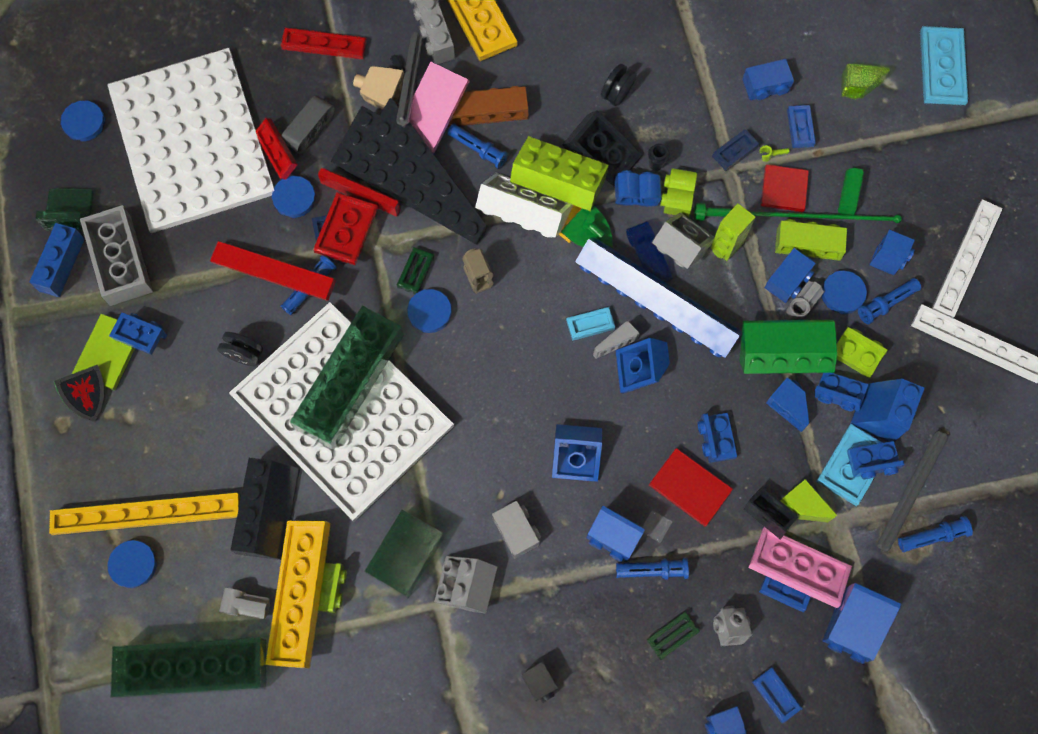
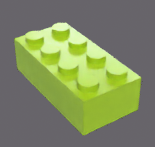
[510,136,609,211]

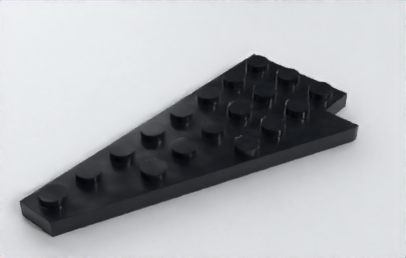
[330,98,487,245]

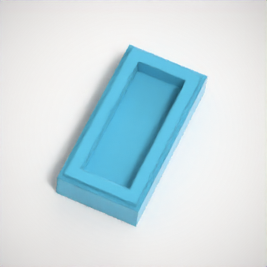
[566,307,615,341]

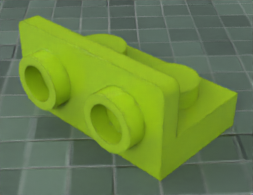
[837,327,888,378]
[318,563,347,614]

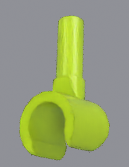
[760,145,789,162]

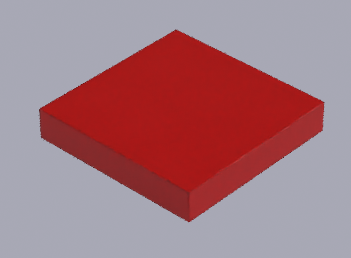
[761,164,809,212]

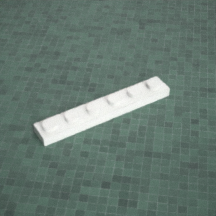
[931,199,1002,318]
[911,304,1038,383]

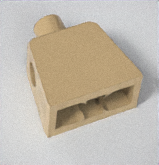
[353,66,404,110]

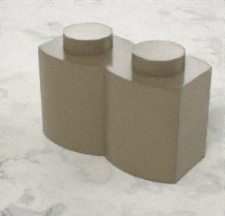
[462,248,493,294]

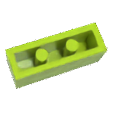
[711,203,755,261]
[775,219,847,261]

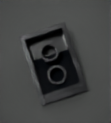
[562,110,642,187]

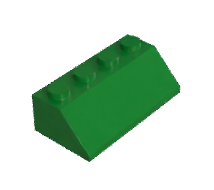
[739,320,837,374]

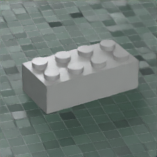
[80,205,153,306]

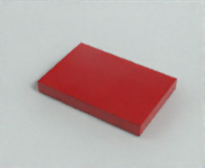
[313,192,378,266]
[649,448,733,527]

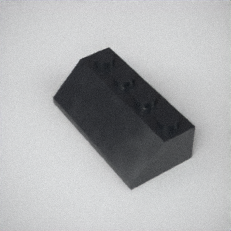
[230,458,300,560]

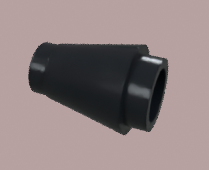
[648,144,669,171]

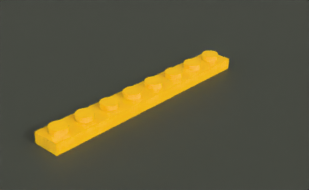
[49,493,240,535]

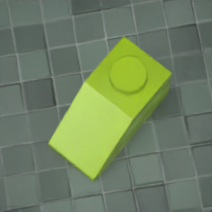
[780,480,837,522]

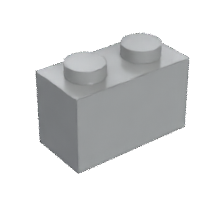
[492,501,541,559]

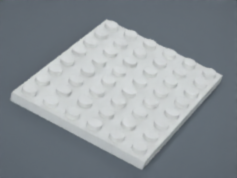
[107,48,275,233]
[229,302,454,522]

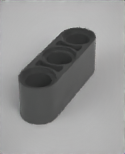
[282,95,335,154]

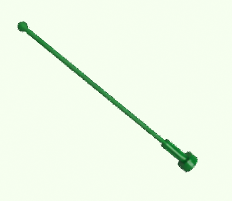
[694,203,902,223]

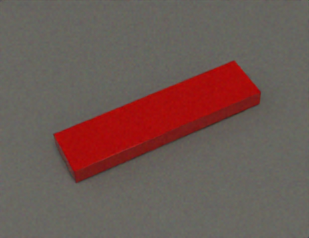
[281,28,367,59]
[318,168,400,217]

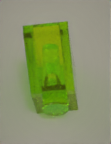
[841,63,890,99]

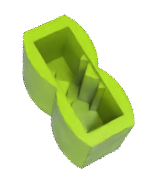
[660,168,697,217]

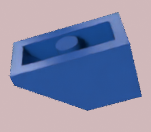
[766,377,809,432]

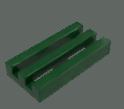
[397,247,434,294]
[647,612,700,660]

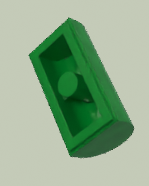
[838,168,864,215]

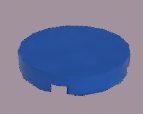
[61,101,105,141]
[272,176,316,218]
[822,270,867,314]
[407,289,452,333]
[107,540,157,589]

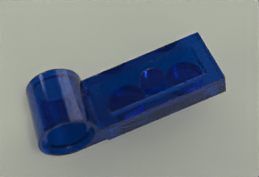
[626,221,673,282]

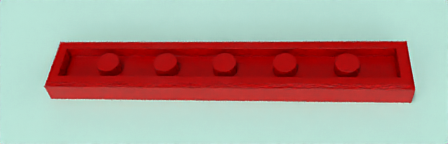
[210,241,336,301]

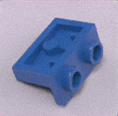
[109,312,167,355]
[815,373,869,411]
[698,413,737,463]
[847,441,905,480]

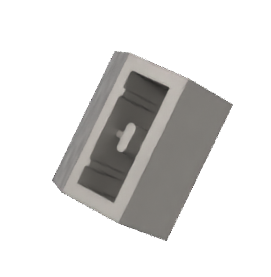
[434,556,497,614]

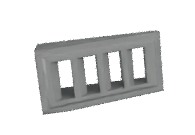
[593,321,639,359]

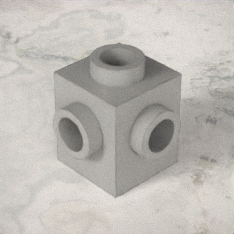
[713,606,752,646]

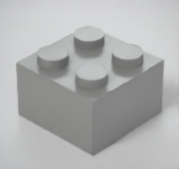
[652,212,715,269]

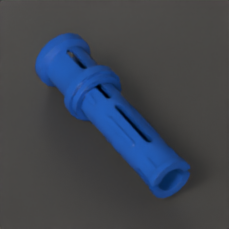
[447,123,509,169]
[280,255,337,315]
[857,278,921,325]
[898,516,973,553]
[616,557,689,580]

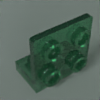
[35,188,93,230]

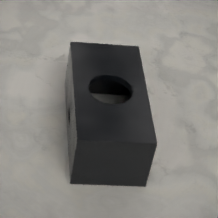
[743,487,799,540]

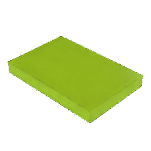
[72,314,135,391]

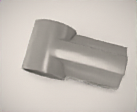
[785,281,824,320]
[219,588,271,620]

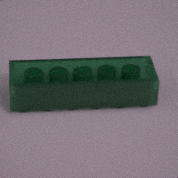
[290,306,404,450]
[111,637,266,698]

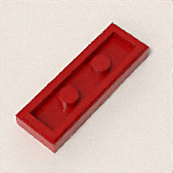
[256,118,298,180]

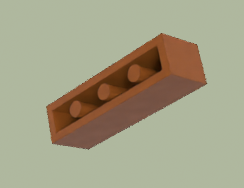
[447,86,528,127]

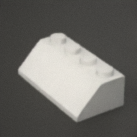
[475,173,573,238]

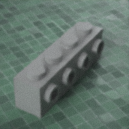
[409,0,455,64]

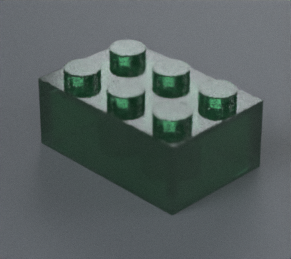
[364,510,444,599]

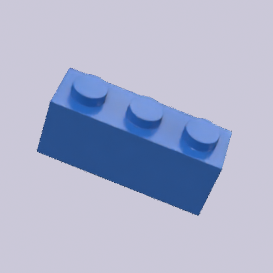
[29,223,85,298]

